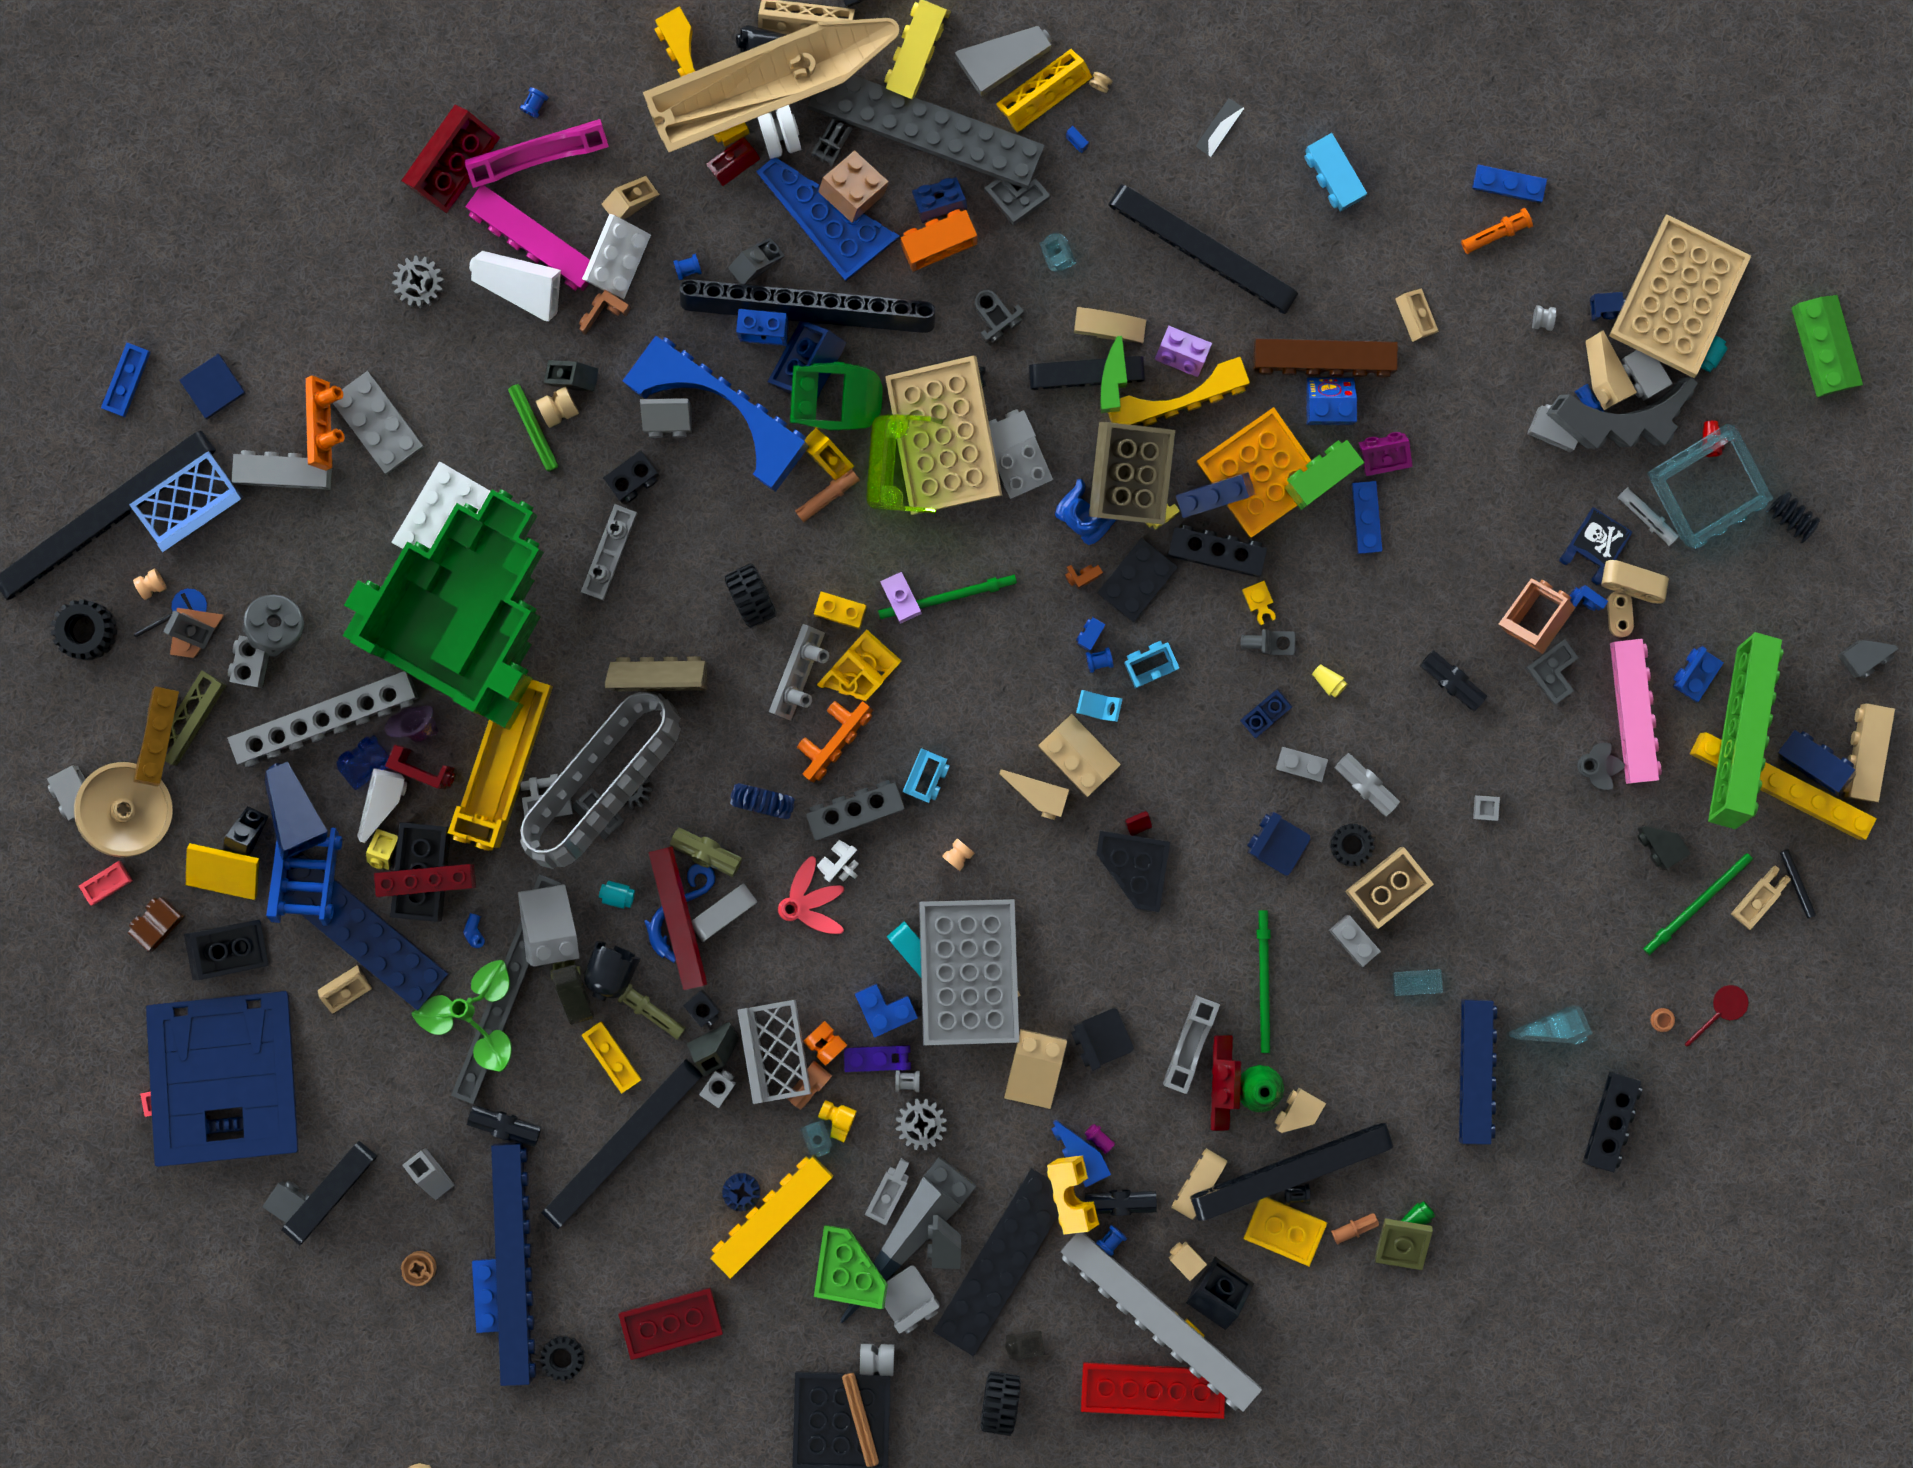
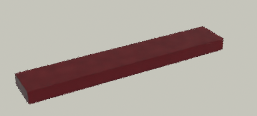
[648,846,707,990]

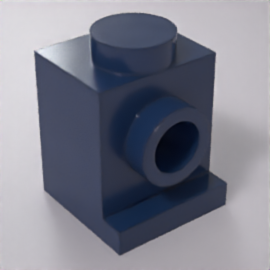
[1590,292,1626,321]

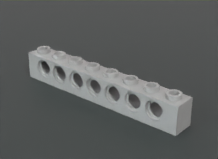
[228,671,419,767]

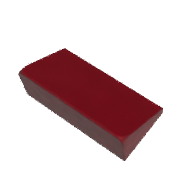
[706,136,760,186]

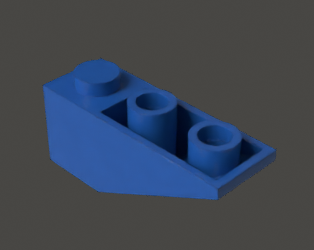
[1051,1120,1111,1187]

